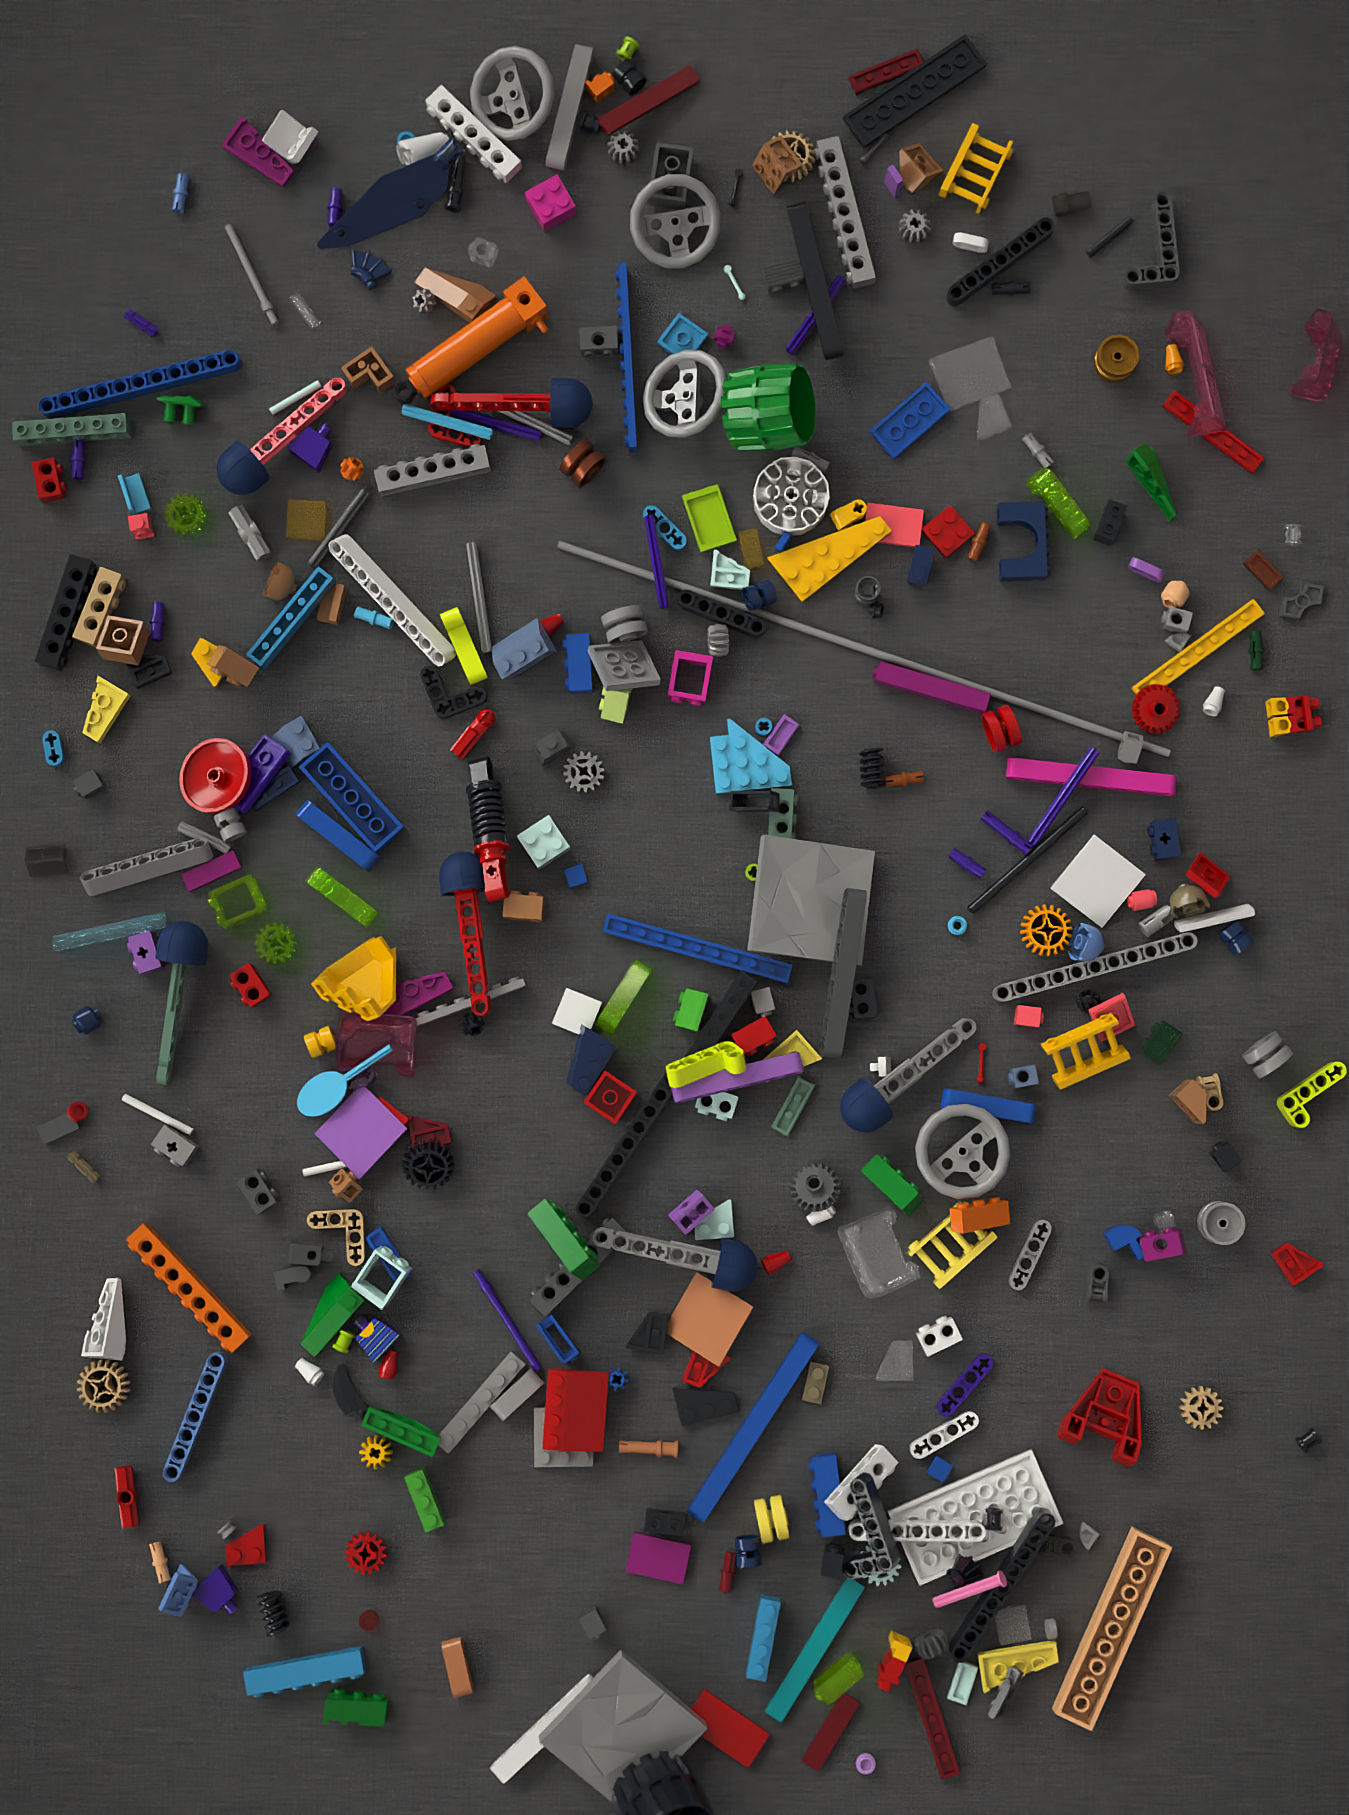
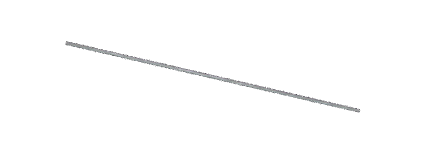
[557,541,1171,757]

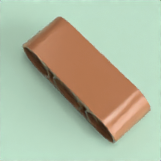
[441,1637,474,1698]

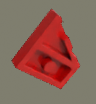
[682,1351,731,1388]
[225,1523,267,1566]

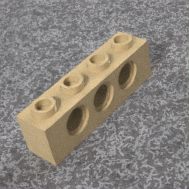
[72,567,126,647]

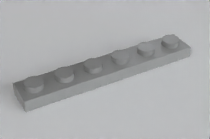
[414,976,527,1026]
[438,1351,526,1454]

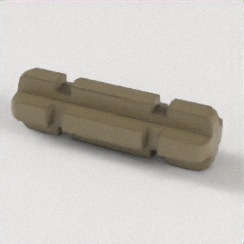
[67,1151,100,1183]

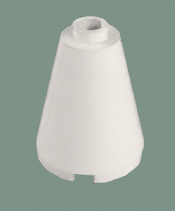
[396,132,449,165]

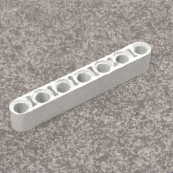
[848,1519,986,1542]
[490,1673,593,1784]

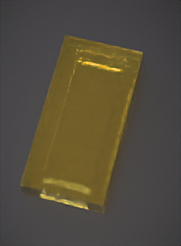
[738,528,764,569]

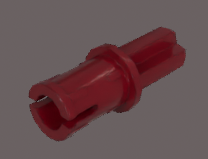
[719,1551,736,1593]

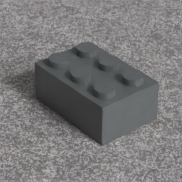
[648,142,694,209]

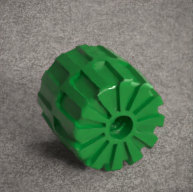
[721,363,816,451]

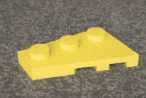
[82,676,131,743]

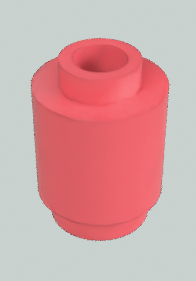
[1127,889,1157,911]

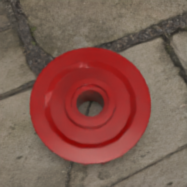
[1132,684,1181,734]

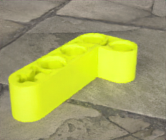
[440,607,488,685]
[666,1041,747,1088]
[1277,1062,1347,1128]

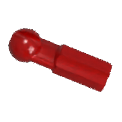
[450,709,496,760]

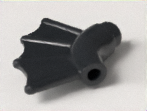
[946,1553,984,1590]

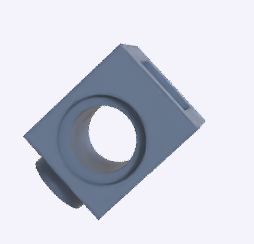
[1008,1065,1039,1088]

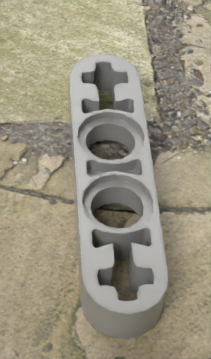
[1008,1219,1052,1290]

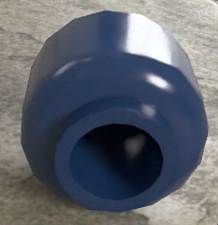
[71,1006,102,1034]

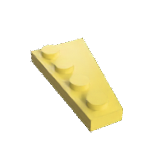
[977,1640,1059,1693]

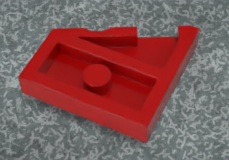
[1270,1242,1325,1286]

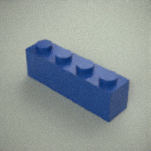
[809,1452,845,1537]

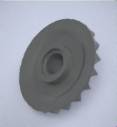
[790,1163,841,1212]

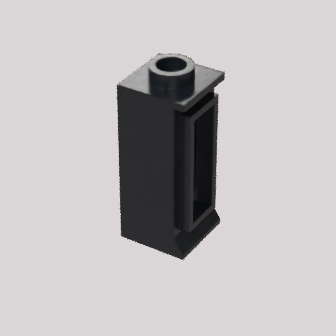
[729,790,780,813]

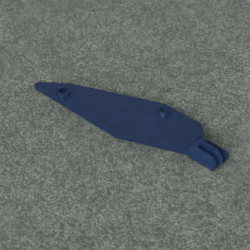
[317,137,465,249]

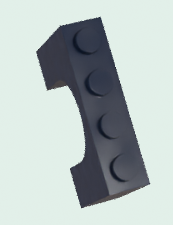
[997,501,1050,582]

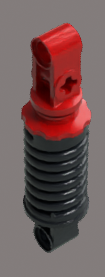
[466,757,510,902]

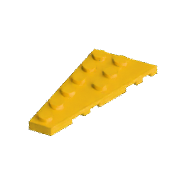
[767,516,892,603]

